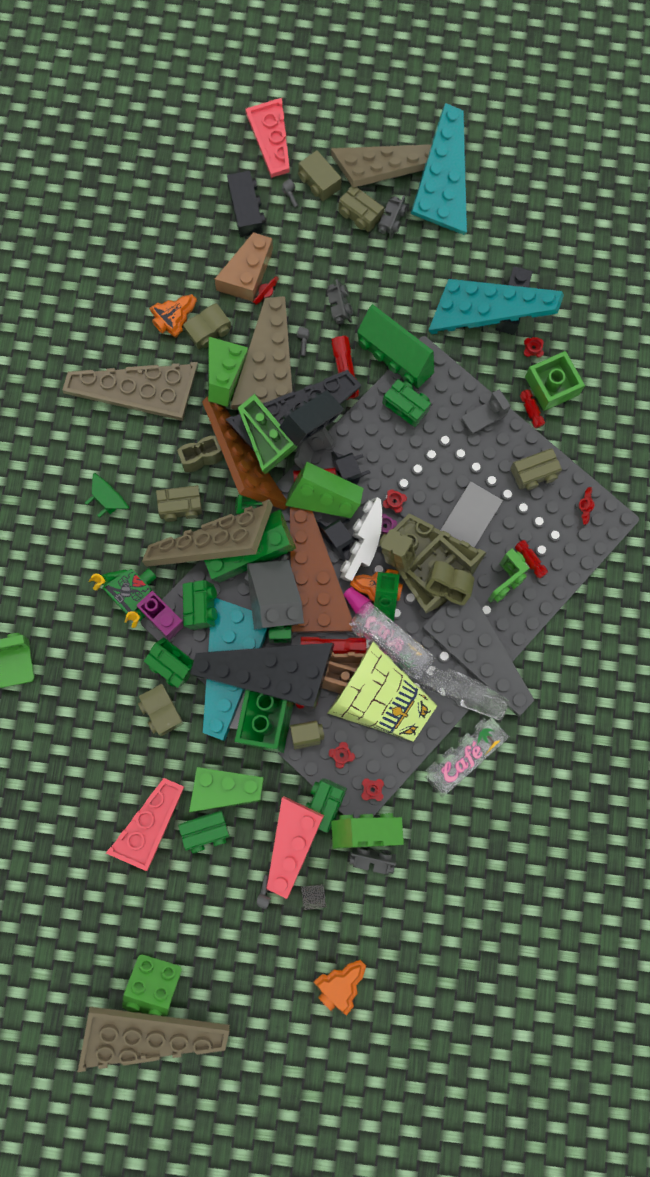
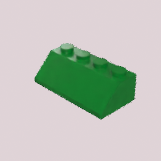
[357,304,435,389]
[204,510,296,583]
[235,690,294,753]

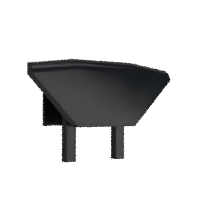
[331,451,370,485]
[317,518,356,563]

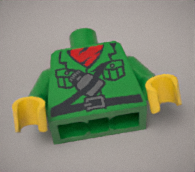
[88,568,157,628]

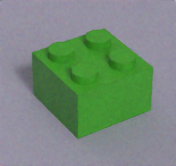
[525,351,585,411]

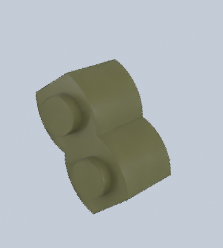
[183,303,232,349]
[177,436,224,472]
[425,561,475,605]
[138,684,184,737]
[290,720,324,750]

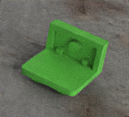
[488,548,529,603]
[0,633,35,688]
[122,955,182,1017]

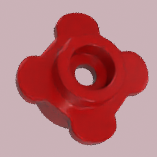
[524,337,544,358]
[383,489,407,513]
[329,742,355,768]
[361,778,384,801]

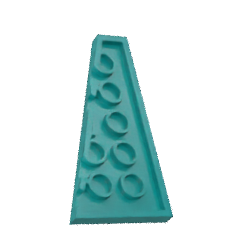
[410,103,467,235]
[429,279,564,334]
[203,598,269,741]

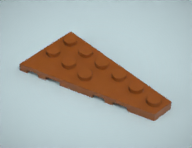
[202,397,288,510]
[290,507,357,633]

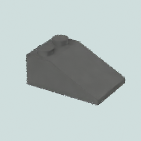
[247,560,304,629]

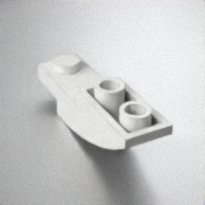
[340,497,382,581]

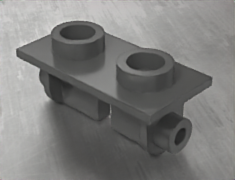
[378,195,407,240]
[327,279,353,324]
[349,847,396,875]

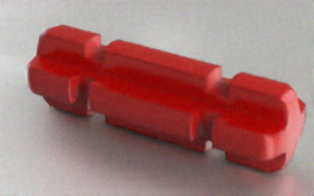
[520,389,545,429]
[515,540,548,578]

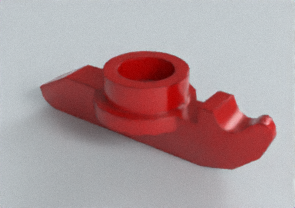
[253,276,279,304]
[579,487,595,525]

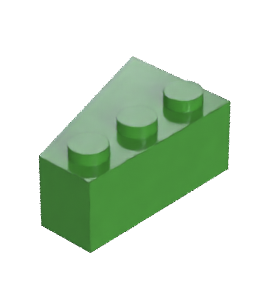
[208,337,248,407]
[238,394,298,474]
[285,462,364,518]
[189,767,264,813]
[331,813,404,849]

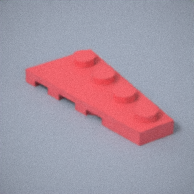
[245,98,290,178]
[106,778,185,871]
[267,796,324,899]

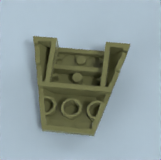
[394,513,486,613]

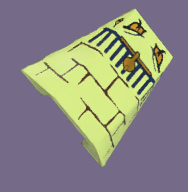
[327,641,437,742]

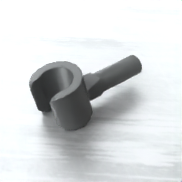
[282,179,298,208]
[297,326,309,357]
[257,875,271,909]

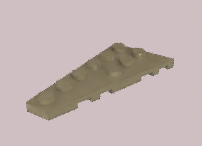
[331,144,432,188]
[231,296,292,409]
[62,362,198,421]
[142,500,273,567]
[78,1007,230,1072]

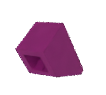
[136,591,184,641]

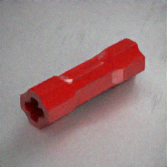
[331,336,359,399]
[301,637,366,654]

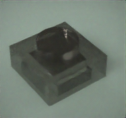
[301,884,326,910]

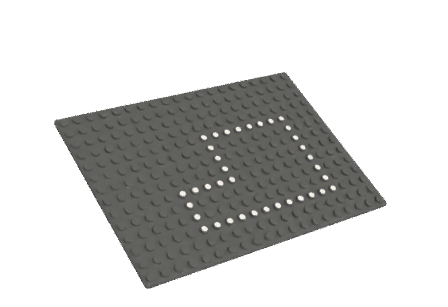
[141,336,639,818]

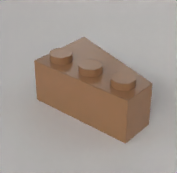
[215,233,273,302]
[322,652,364,694]

